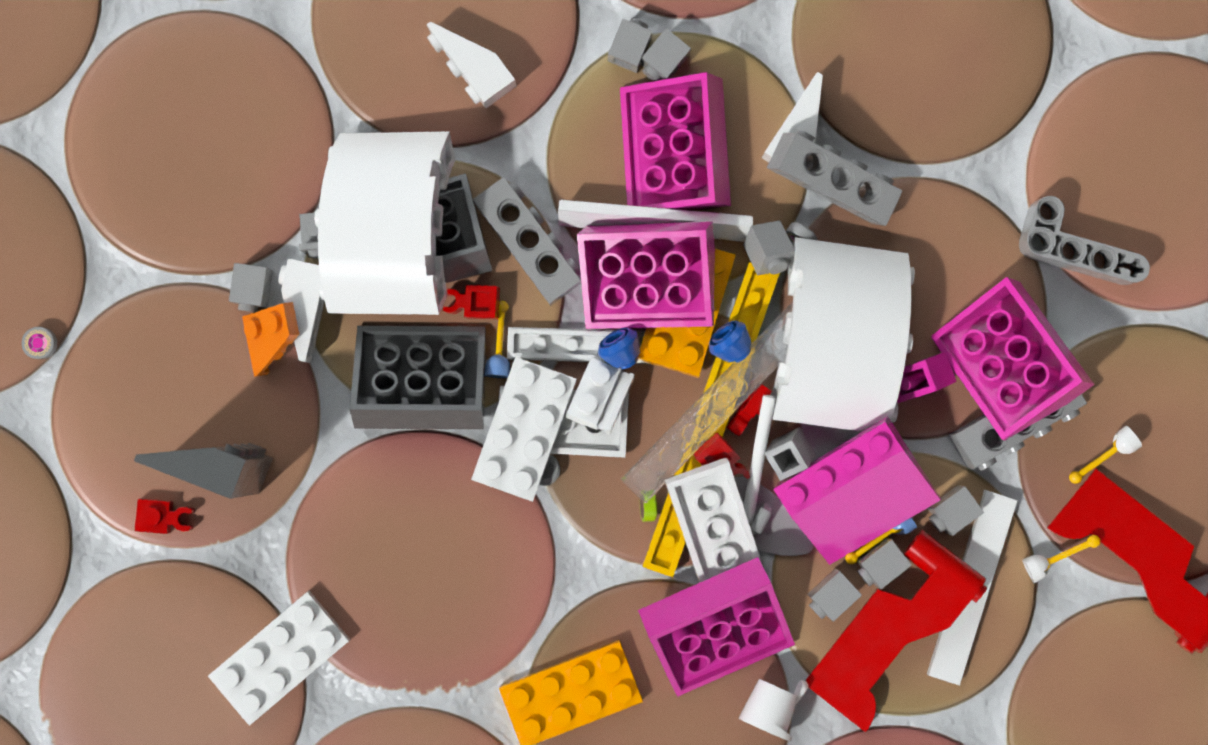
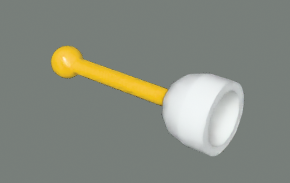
[1069,426,1142,484]
[1022,535,1100,583]

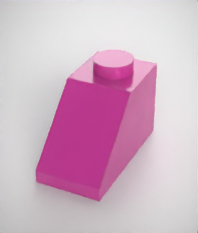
[897,352,957,404]

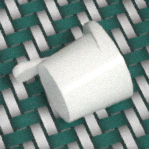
[738,679,808,741]

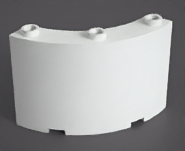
[314,132,456,315]
[771,237,915,431]

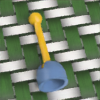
[484,300,511,378]
[845,518,917,565]

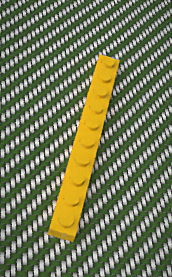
[642,262,780,578]

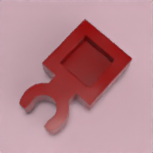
[443,285,500,320]
[726,383,772,436]
[693,432,750,488]
[135,499,195,534]

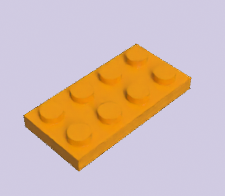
[637,249,736,378]
[499,640,643,745]

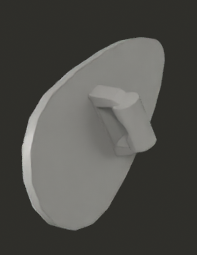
[734,476,813,556]

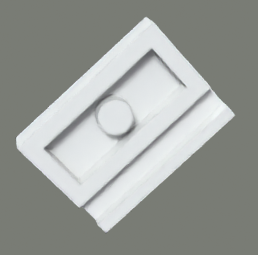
[566,357,635,435]

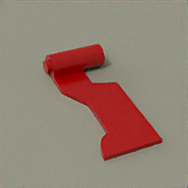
[1047,469,1208,654]
[805,530,987,732]

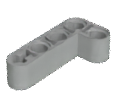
[1019,196,1150,285]

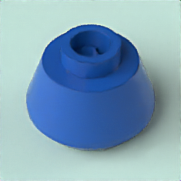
[709,321,751,363]
[598,328,640,369]

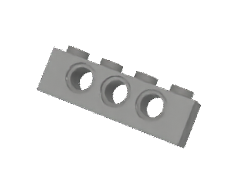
[767,130,902,226]
[473,177,581,306]
[949,394,1087,471]

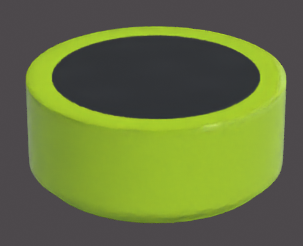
[639,489,657,522]

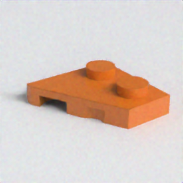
[242,302,299,377]

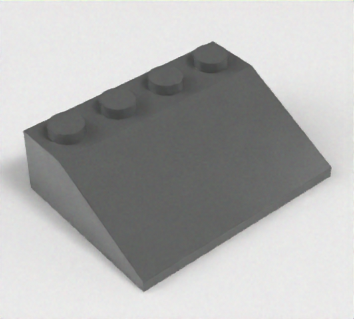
[436,173,492,283]
[349,326,486,429]
[134,443,273,499]

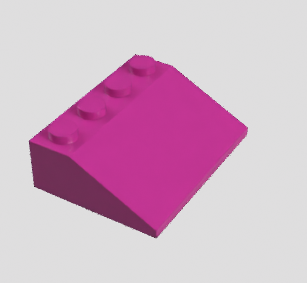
[620,72,731,211]
[577,221,715,329]
[931,277,1095,441]
[773,416,941,565]
[638,557,795,697]

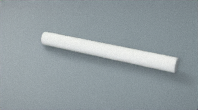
[743,395,776,524]

